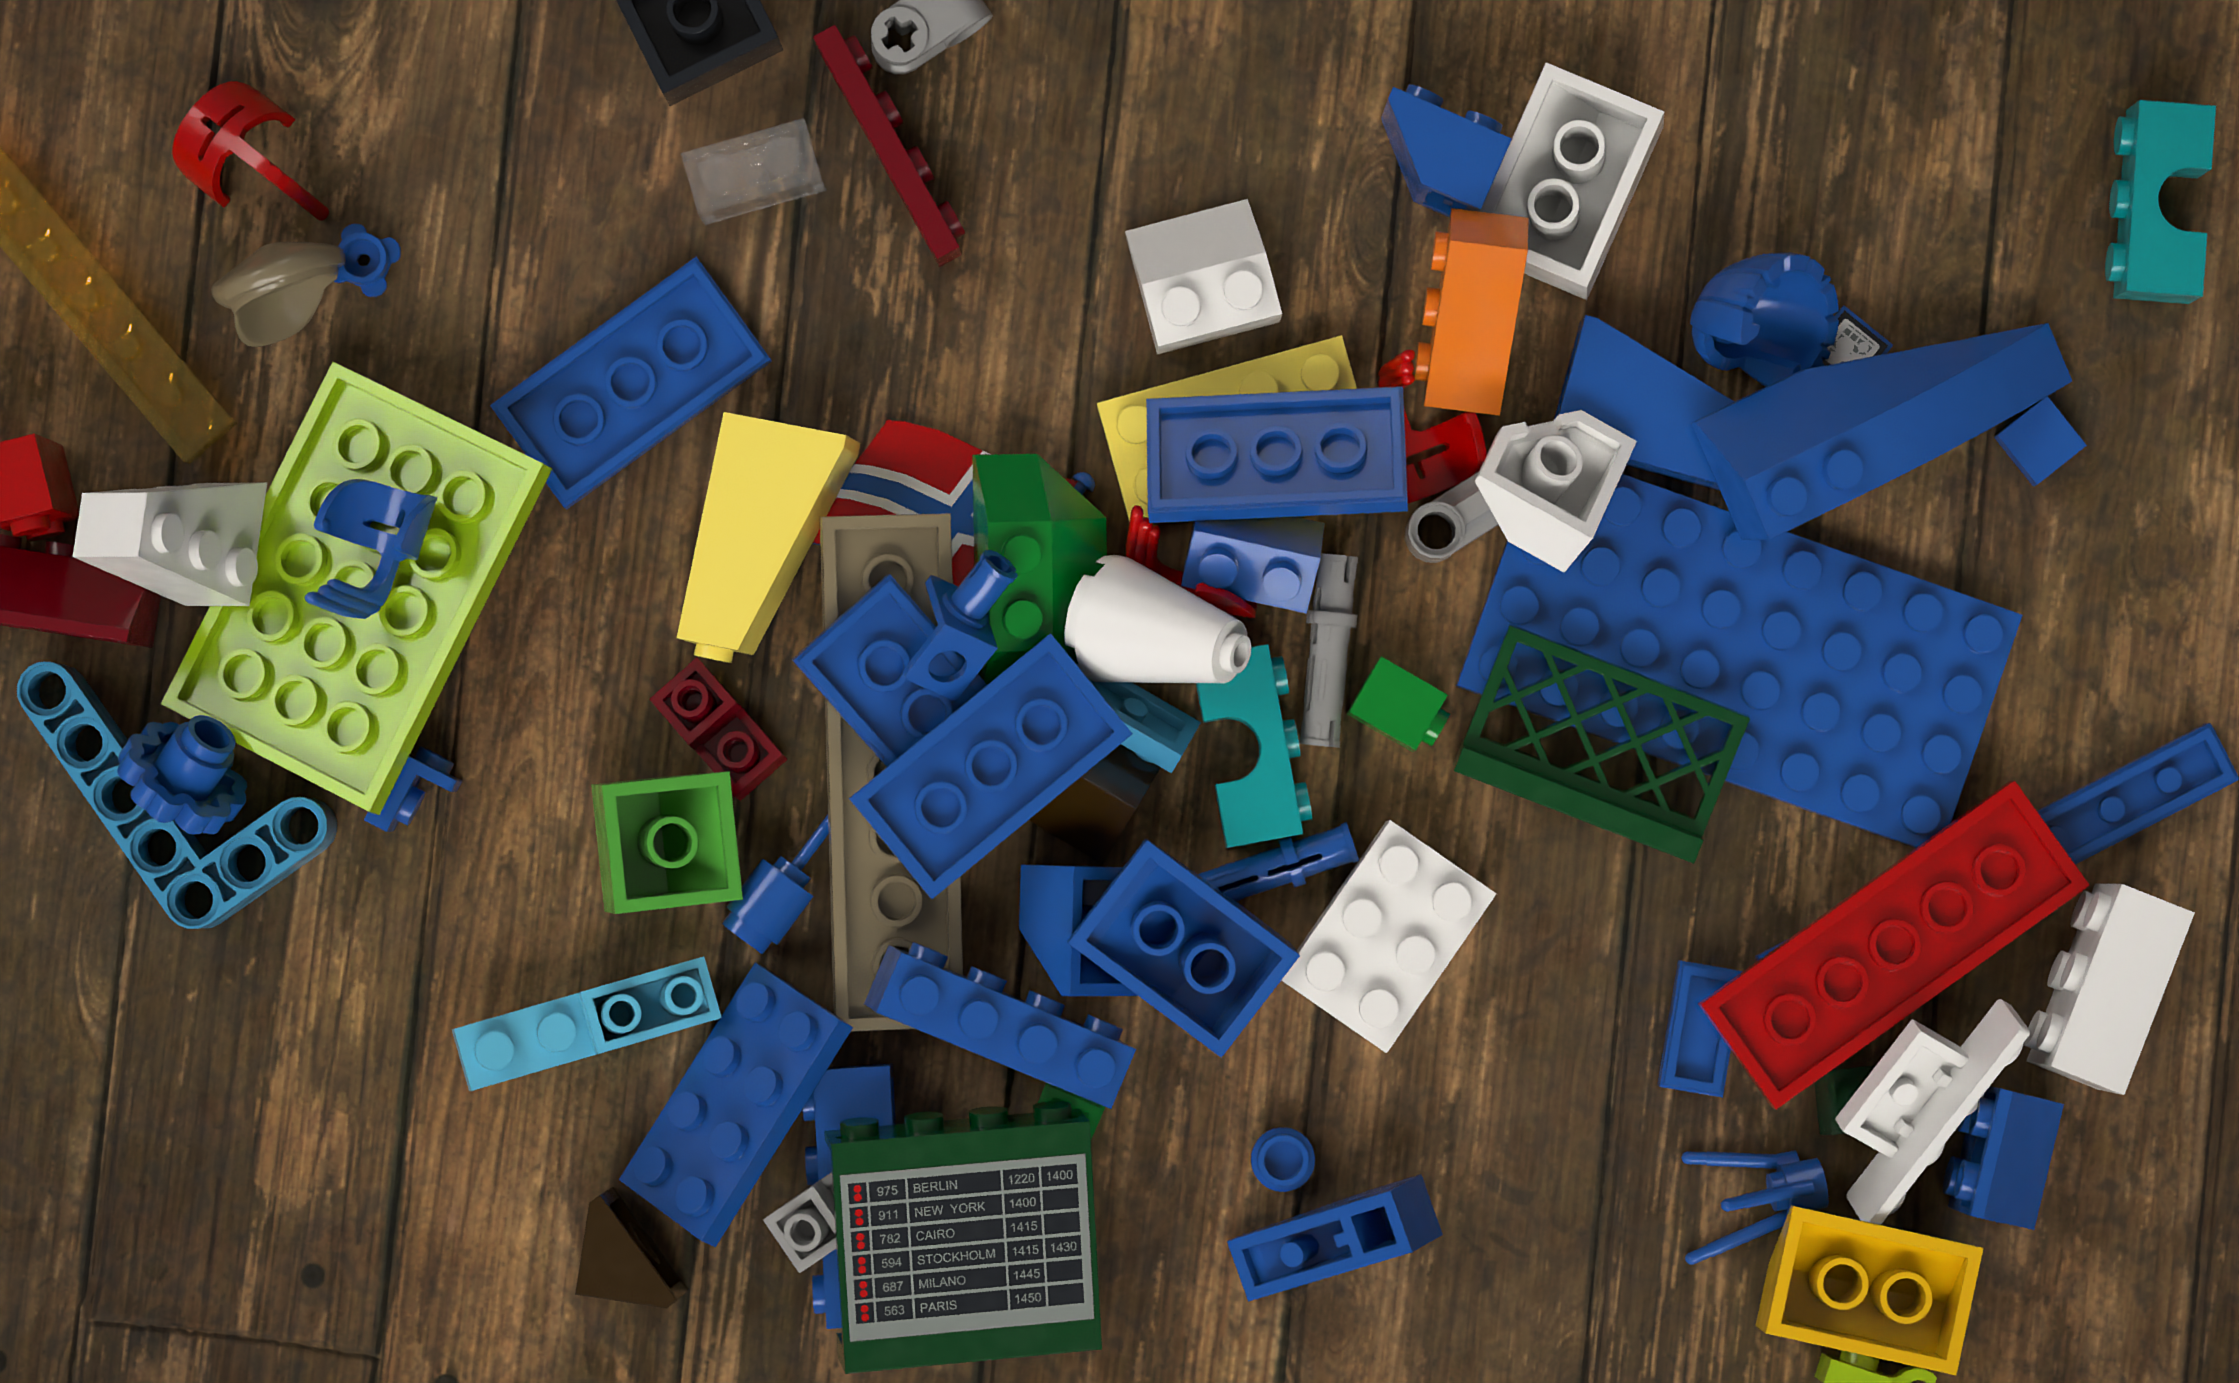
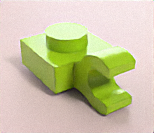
[1814,1350,1937,1383]

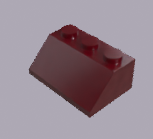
[0,534,161,648]

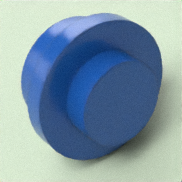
[1251,1127,1315,1192]

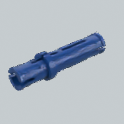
[1198,823,1359,902]

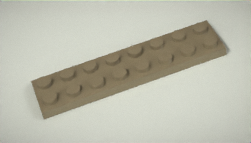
[820,513,963,1031]

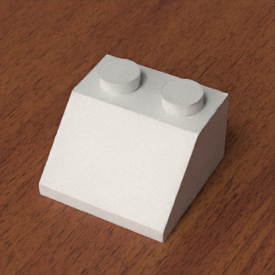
[1125,199,1282,355]

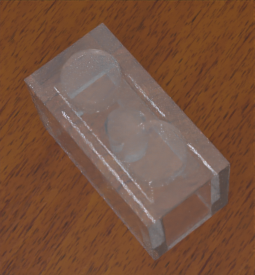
[681,118,826,225]

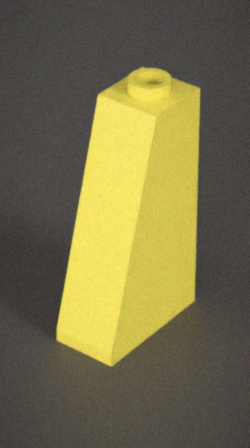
[677,412,861,663]

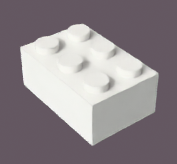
[1281,820,1497,1053]
[2024,884,2195,1095]

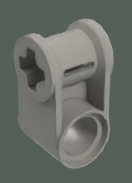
[871,0,993,74]

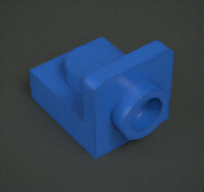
[364,746,462,832]

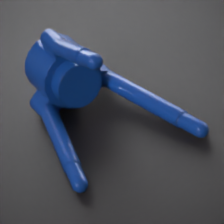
[1681,1150,1828,1265]

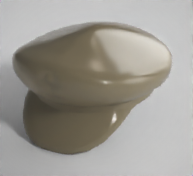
[211,242,346,347]

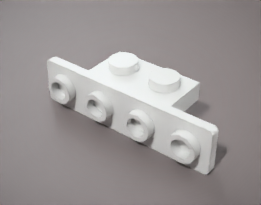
[1835,999,2030,1225]

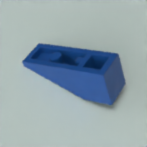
[1227,1174,1443,1302]

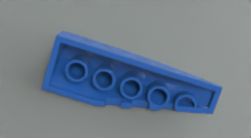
[1691,323,2072,540]

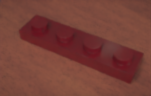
[813,25,966,267]

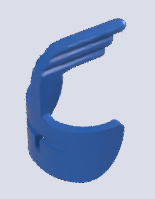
[304,479,437,619]

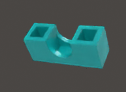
[2105,100,2216,304]
[1196,644,1312,848]

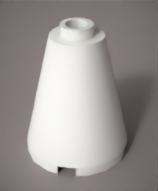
[1064,555,1251,683]

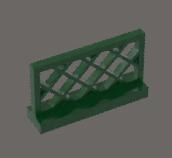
[1453,624,1750,864]

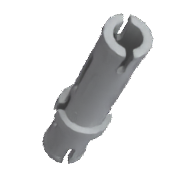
[1299,553,1358,748]

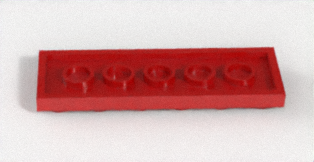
[1698,780,2090,1110]

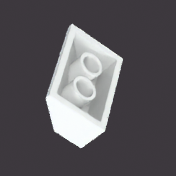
[1480,63,1664,300]

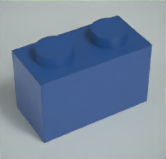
[1181,516,1325,614]

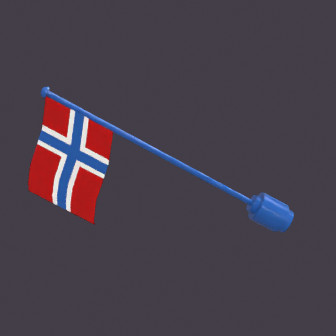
[722,420,1095,954]

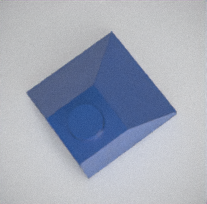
[1019,865,1138,996]

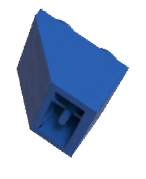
[1381,85,1512,218]
[1943,1086,2064,1230]

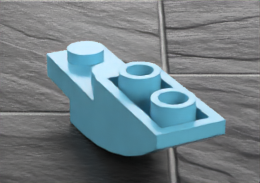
[452,956,722,1091]

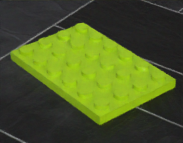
[161,362,552,815]

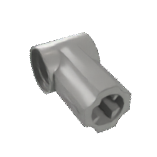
[1404,472,1499,563]

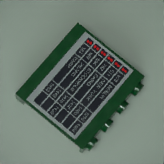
[824,1101,1102,1374]

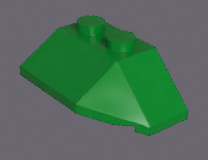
[972,453,1107,684]

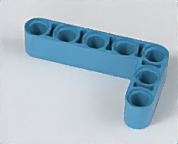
[17,662,337,929]

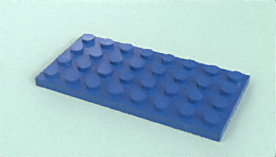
[1456,474,2023,848]

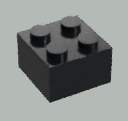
[616,0,783,106]

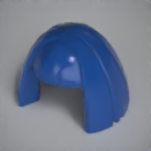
[1690,252,1839,387]

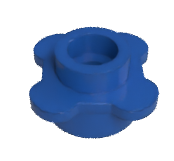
[334,224,401,297]

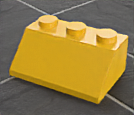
[1755,1205,1983,1375]

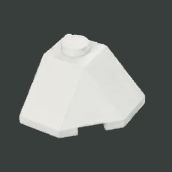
[1475,410,1637,572]

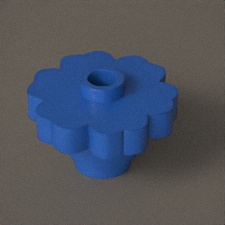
[117,715,247,835]

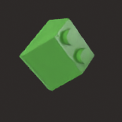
[591,771,743,914]

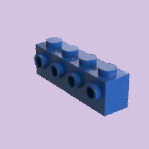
[864,942,1136,1109]

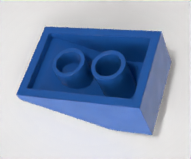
[1067,838,1300,1058]

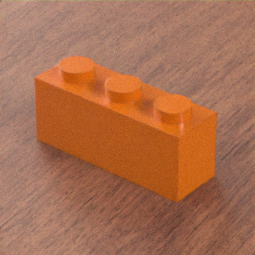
[1414,208,1529,416]

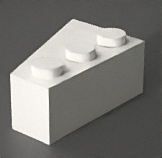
[73,482,267,606]

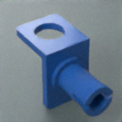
[904,550,1018,700]

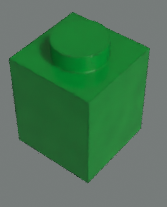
[1346,656,1450,752]

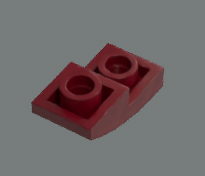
[649,657,788,801]

